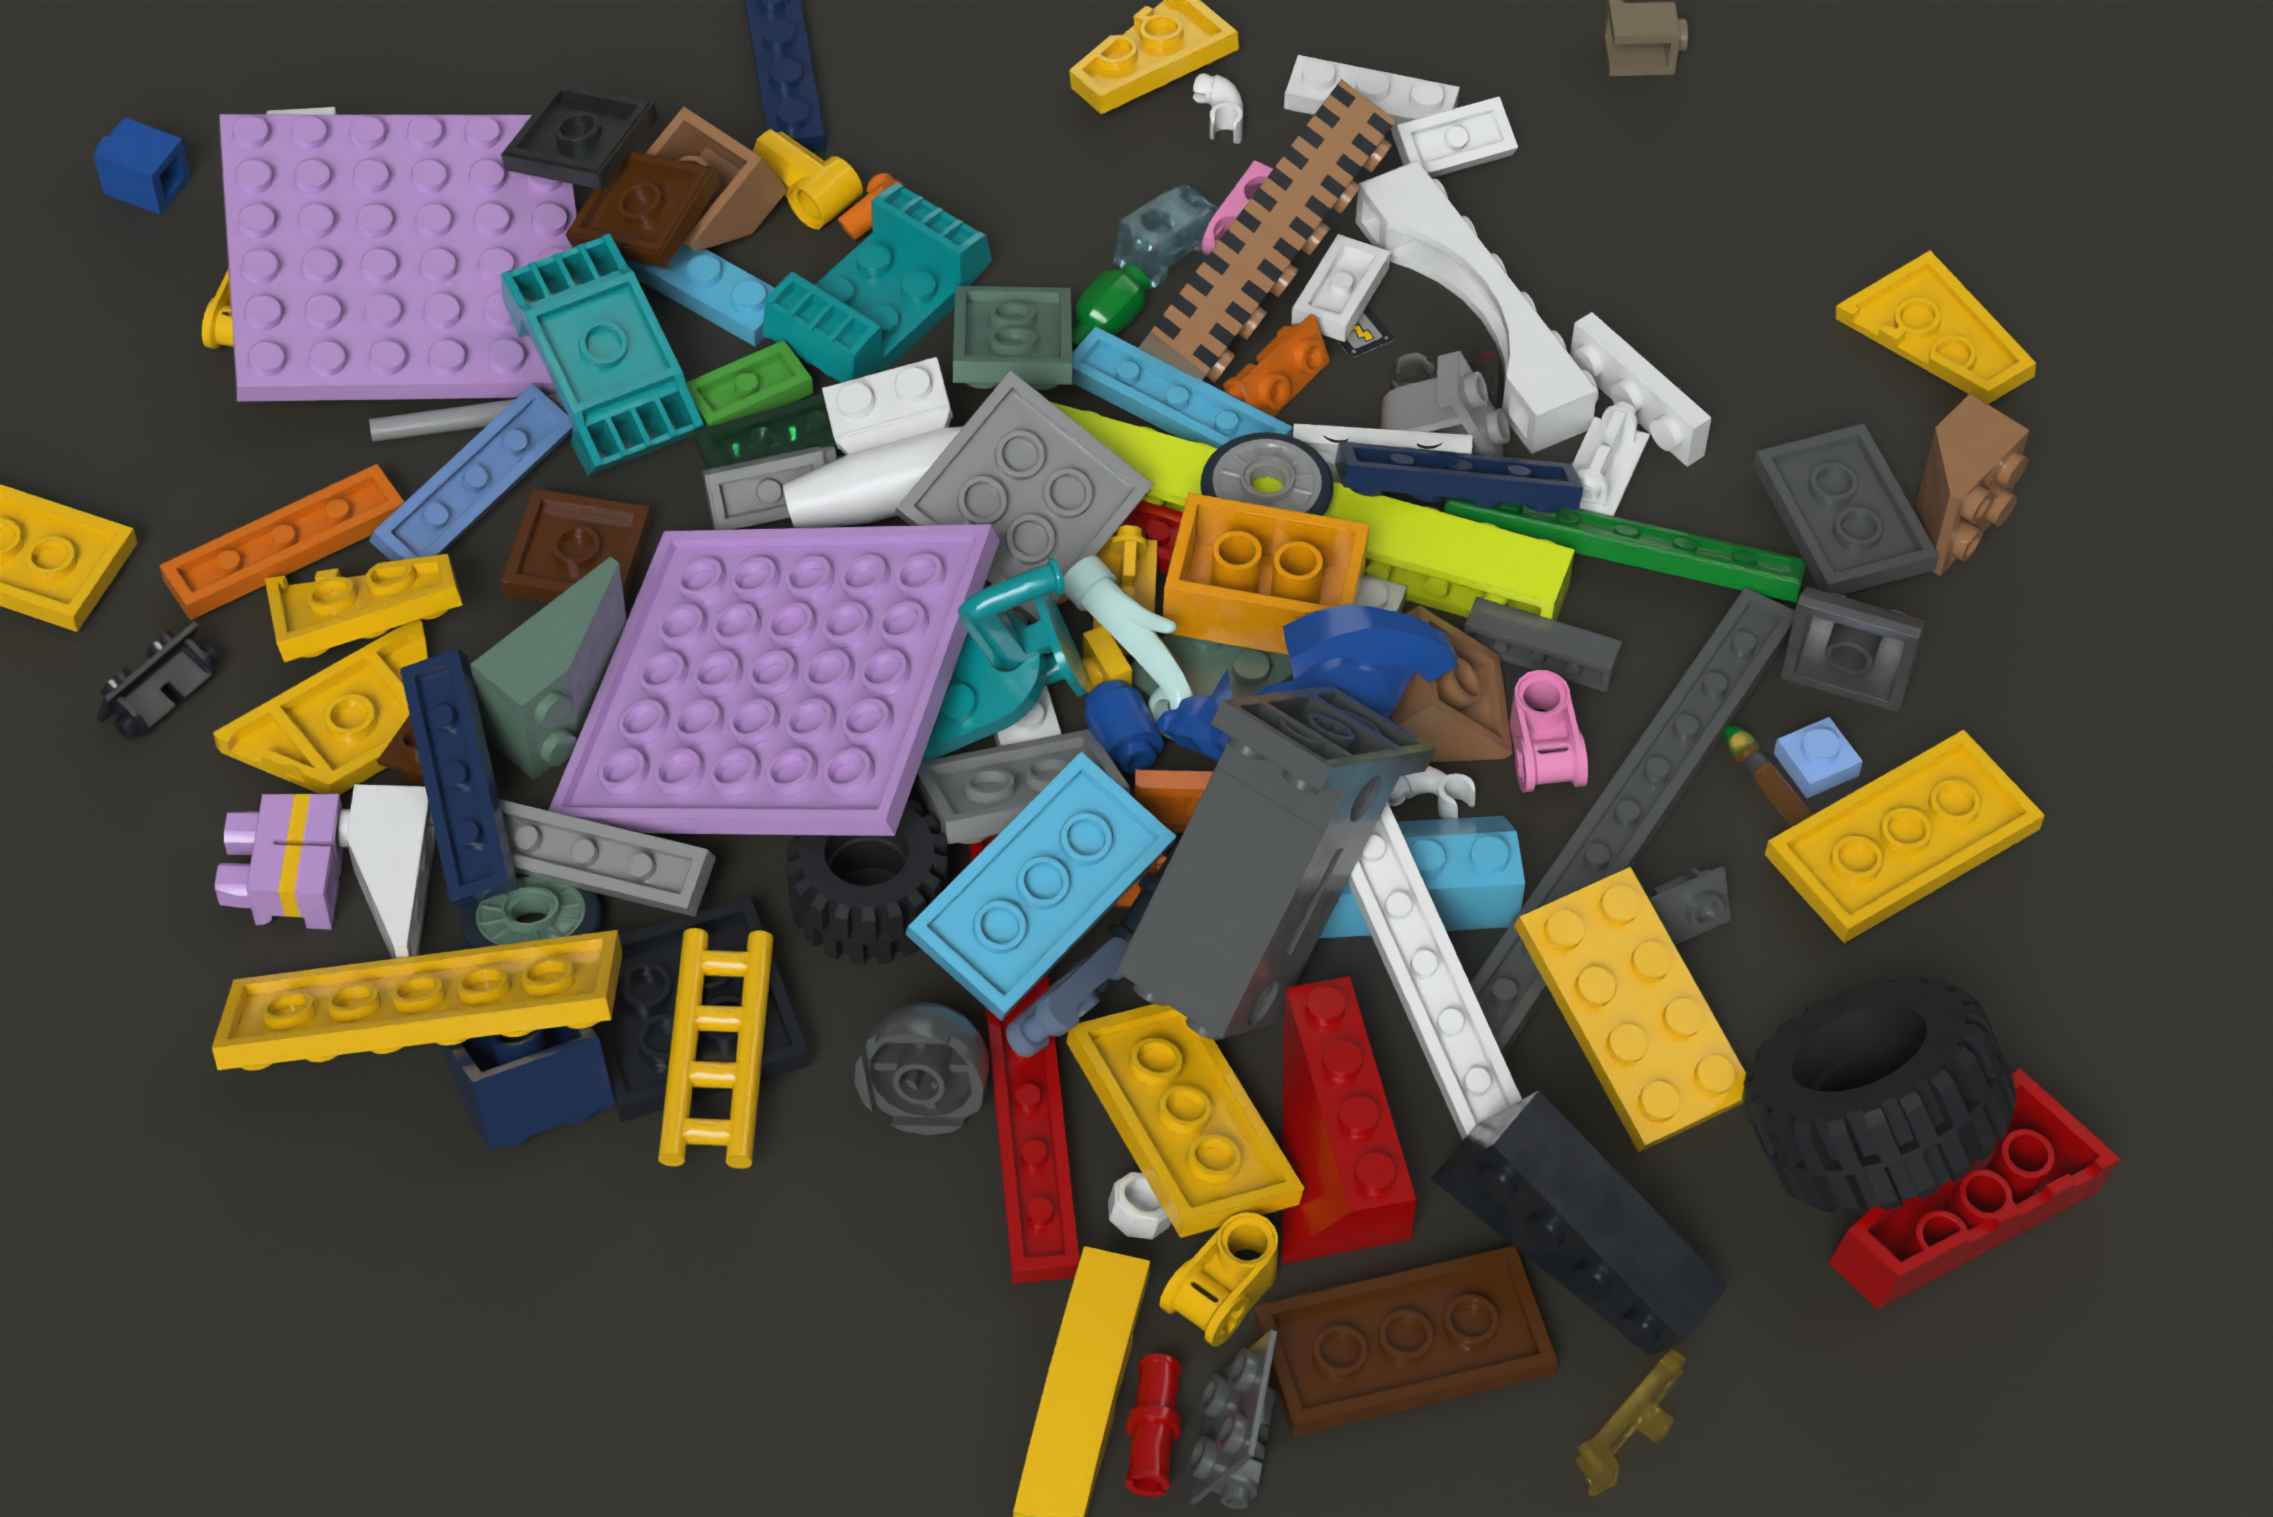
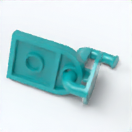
[922,557,1087,761]

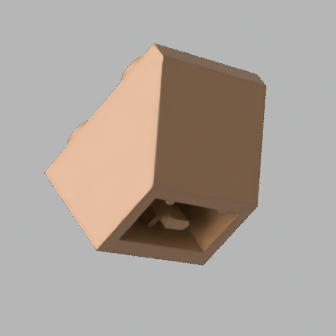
[1916,394,2030,576]

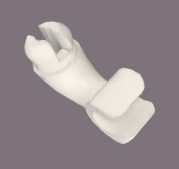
[1193,73,1243,144]
[1388,766,1475,819]

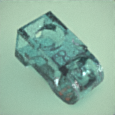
[1114,184,1219,290]

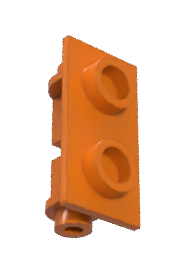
[1223,314,1330,417]

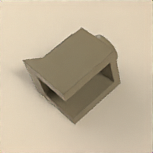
[1602,0,1688,76]

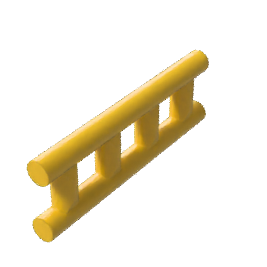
[658,928,774,1169]

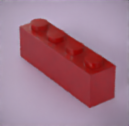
[1281,976,1417,1265]

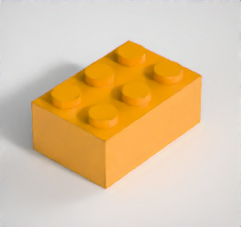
[1163,493,1370,655]

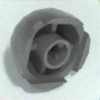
[854,1002,990,1136]

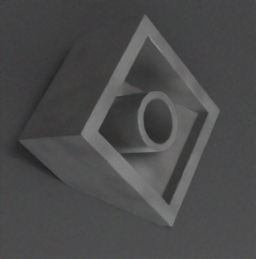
[1780,587,1927,713]

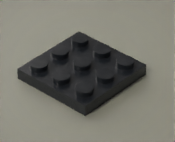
[591,897,810,1122]

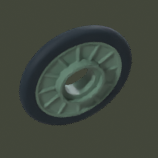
[460,872,602,949]

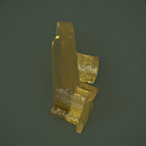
[1575,1349,1687,1497]

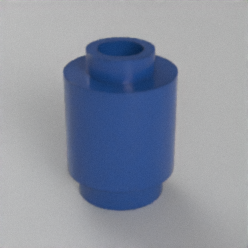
[1084,680,1164,774]

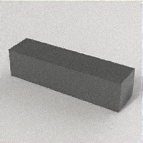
[1464,597,1622,693]

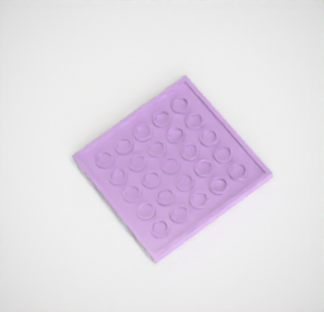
[219,114,577,402]
[548,524,1000,836]

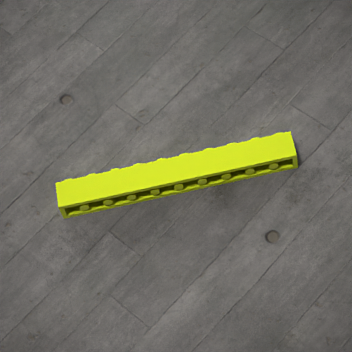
[1051,402,1575,621]

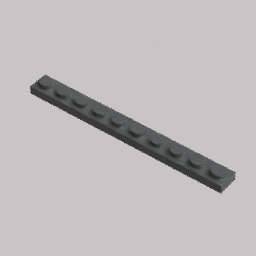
[1470,587,1795,1058]

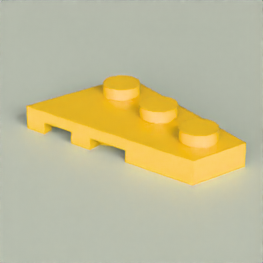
[265,554,463,663]

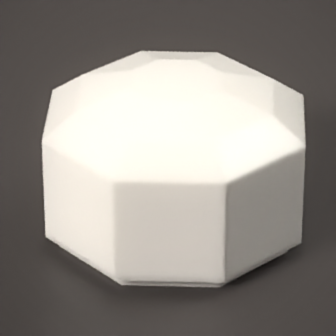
[1108,1172,1171,1239]

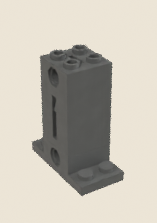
[1116,685,1436,1040]

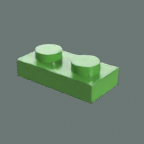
[686,340,813,439]

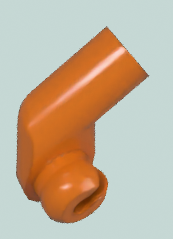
[837,173,904,241]

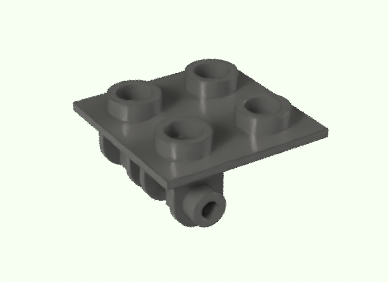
[1187,1330,1277,1509]

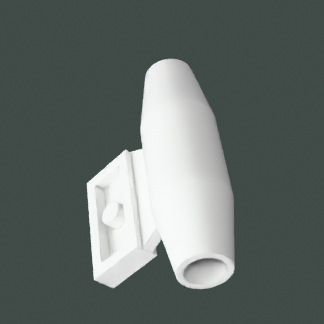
[783,357,964,528]

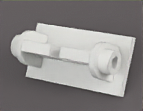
[1572,401,1650,516]

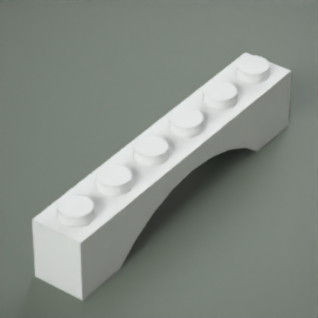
[1355,160,1599,454]

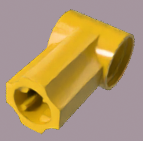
[752,129,863,230]

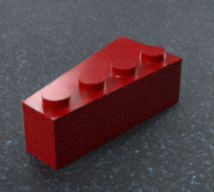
[1828,1068,2121,1310]

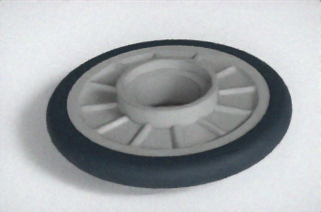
[1200,432,1334,516]

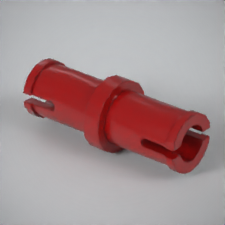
[1125,1354,1182,1497]

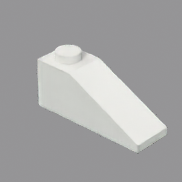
[338,784,436,959]

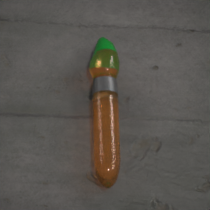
[1724,725,1813,827]

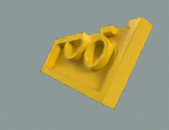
[1069,0,1239,114]
[1836,250,2036,404]

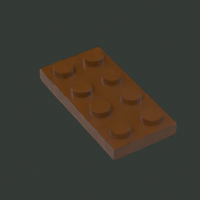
[1254,1246,1558,1438]

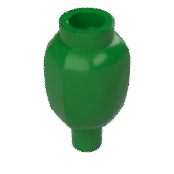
[1072,263,1151,352]

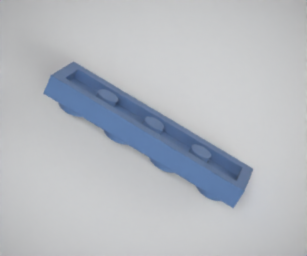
[369,383,573,561]

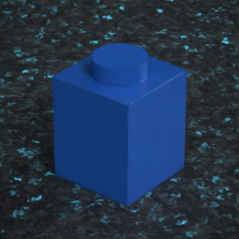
[93,117,192,215]

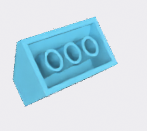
[1319,816,1525,938]

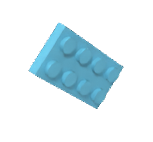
[906,752,1177,1021]

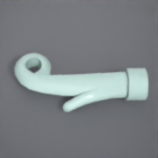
[1063,555,1194,739]

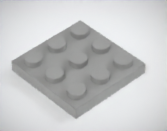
[895,370,1153,624]

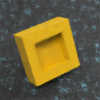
[1082,626,1132,694]

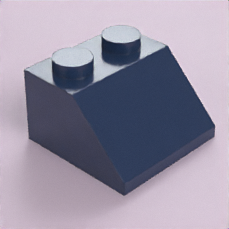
[440,1026,615,1150]

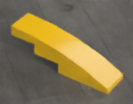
[1013,1246,1150,1517]

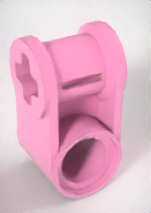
[1509,670,1588,793]

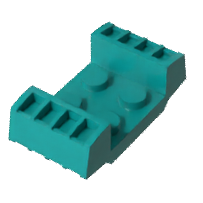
[762,182,992,383]
[501,233,704,477]

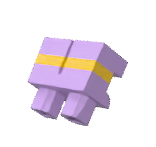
[215,794,345,930]

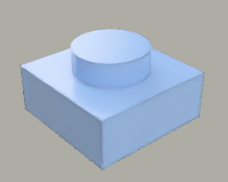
[1774,717,1863,799]

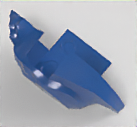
[1155,604,1458,764]

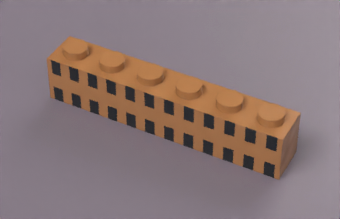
[1138,79,1396,383]

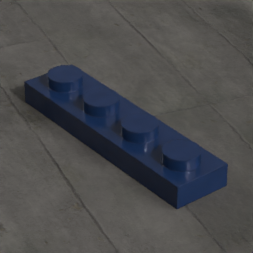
[744,0,826,152]
[1335,441,1583,513]
[400,648,518,908]

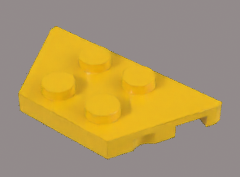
[213,619,428,795]

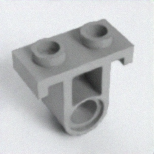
[1380,351,1510,457]

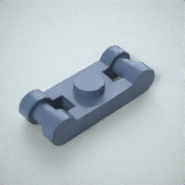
[1006,937,1129,1058]

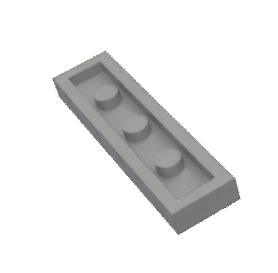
[499,799,716,917]

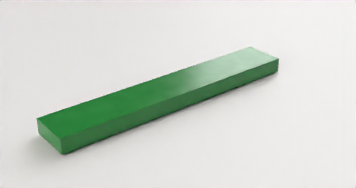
[1443,497,1807,603]

